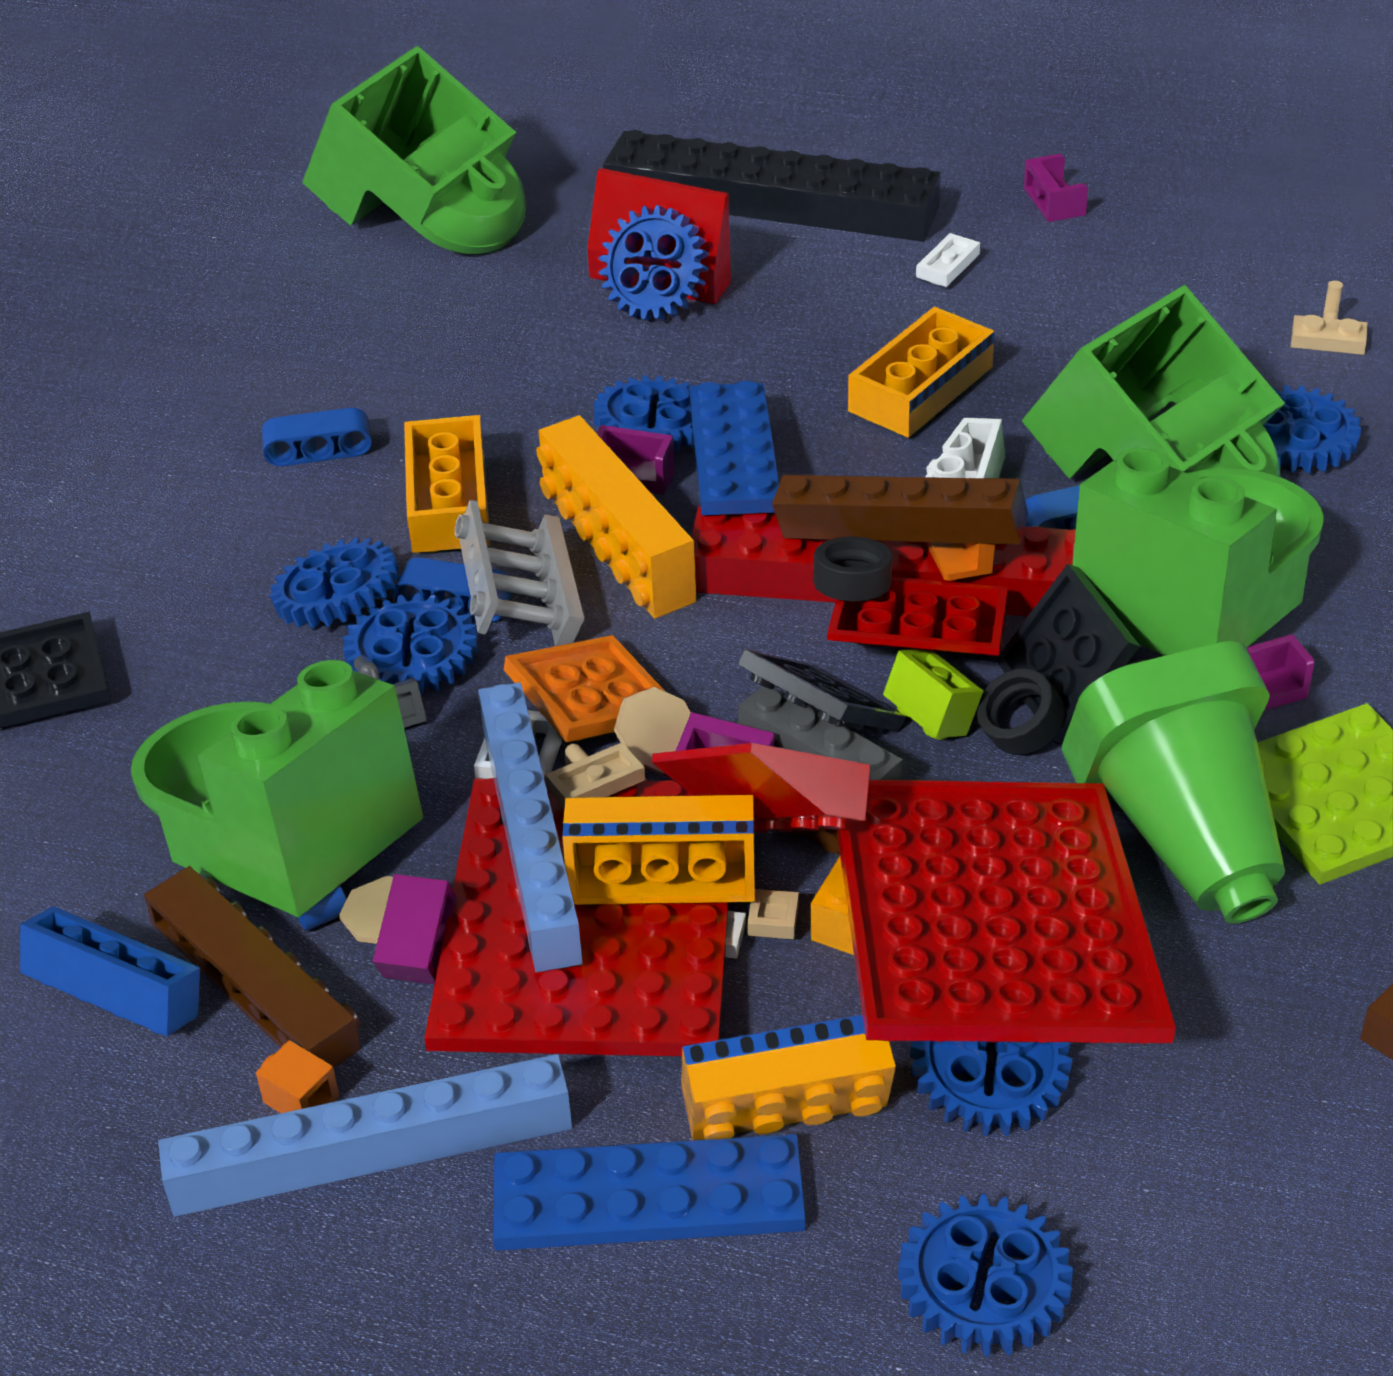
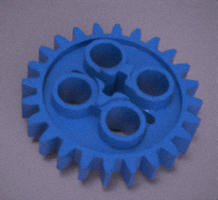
[599,205,709,321]
[594,375,694,452]
[1263,385,1361,473]
[269,537,400,628]
[343,593,478,696]
[910,1041,1072,1136]
[898,1194,1073,1357]

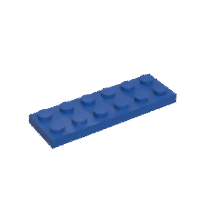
[689,381,779,515]
[493,1134,805,1251]

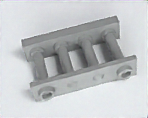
[455,500,584,646]

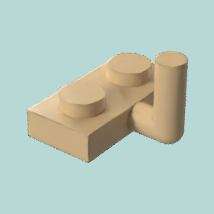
[1290,281,1367,355]
[545,743,645,809]

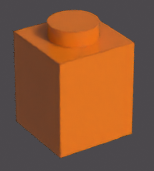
[256,1040,340,1113]

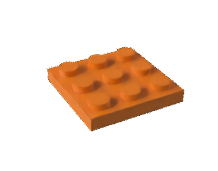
[503,635,664,742]

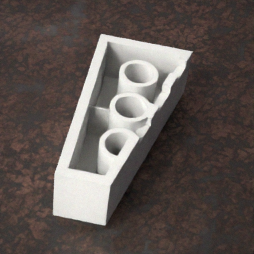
[925,418,1005,478]

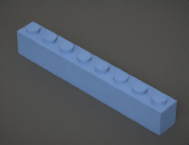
[478,682,582,972]
[158,1054,572,1217]

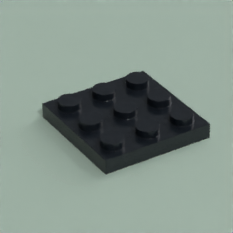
[996,564,1140,744]
[0,611,111,728]
[738,649,906,734]

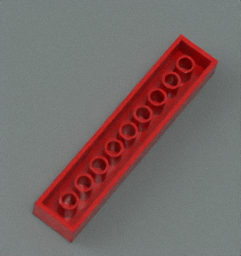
[691,505,1076,617]

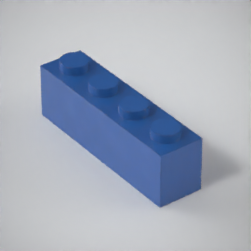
[20,906,200,1037]

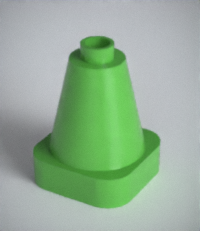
[1061,641,1285,924]

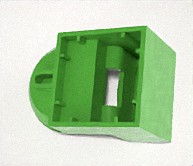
[302,45,526,254]
[1022,285,1285,479]
[1073,448,1324,656]
[131,660,424,918]

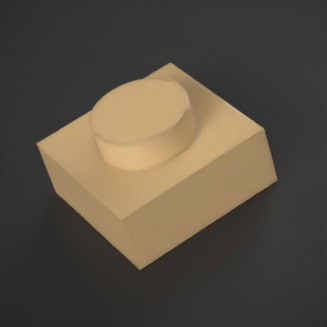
[747,889,799,939]

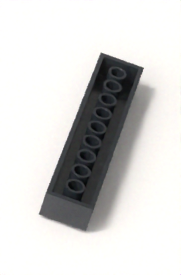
[603,130,941,242]

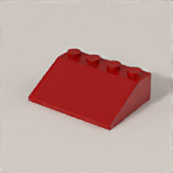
[587,168,731,305]
[827,577,1008,656]
[652,743,870,834]

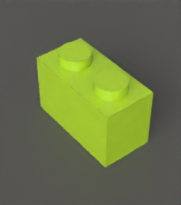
[883,649,983,740]

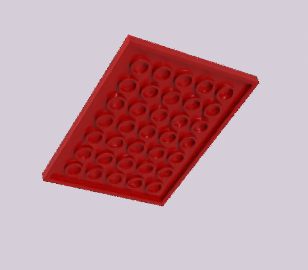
[424,778,729,1057]
[837,780,1176,1044]

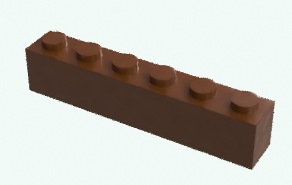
[772,475,1028,545]
[144,865,361,1068]

